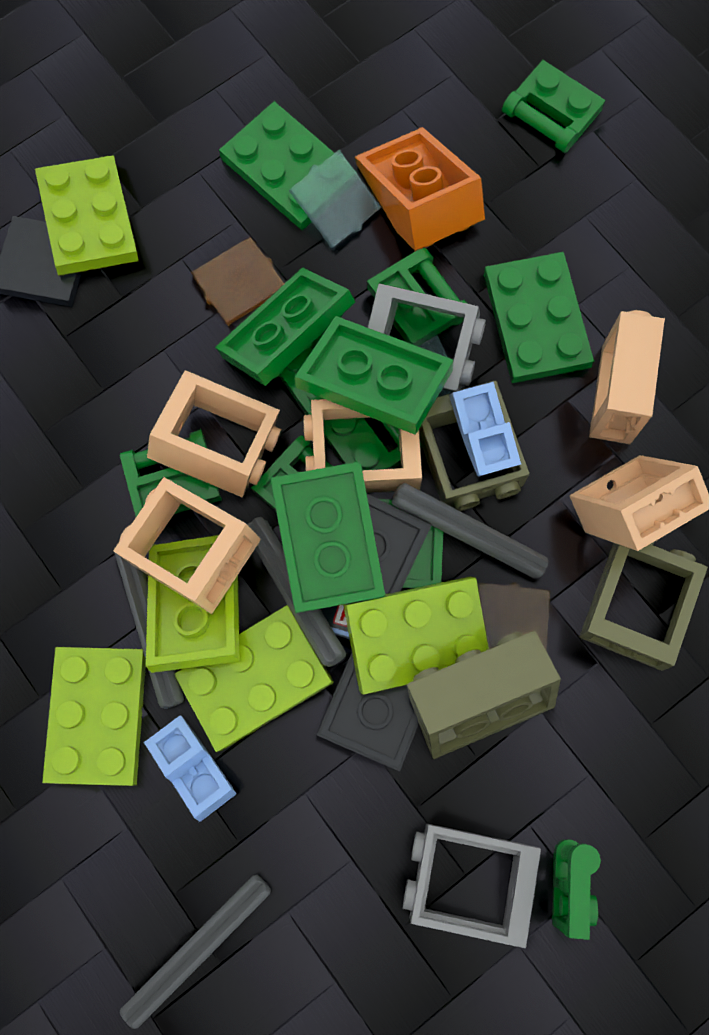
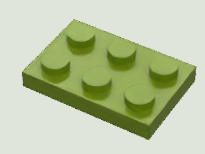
[35,155,138,276]
[146,535,240,673]
[343,577,489,695]
[175,605,334,752]
[42,647,146,786]

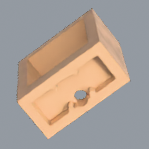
[589,310,665,444]
[147,370,282,498]
[304,399,422,493]
[569,455,709,551]
[113,477,261,614]

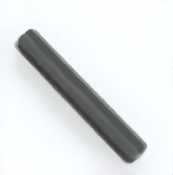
[391,483,549,578]
[247,517,346,667]
[114,548,184,709]
[120,875,271,1029]

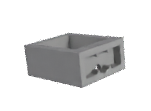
[368,283,486,392]
[403,823,541,948]

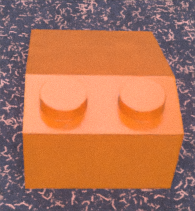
[355,127,485,251]

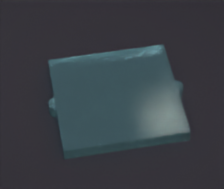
[289,150,381,248]

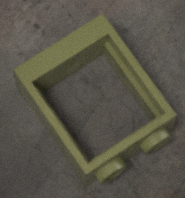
[419,381,529,511]
[579,542,708,671]

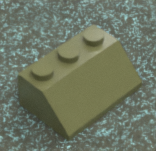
[407,630,561,759]

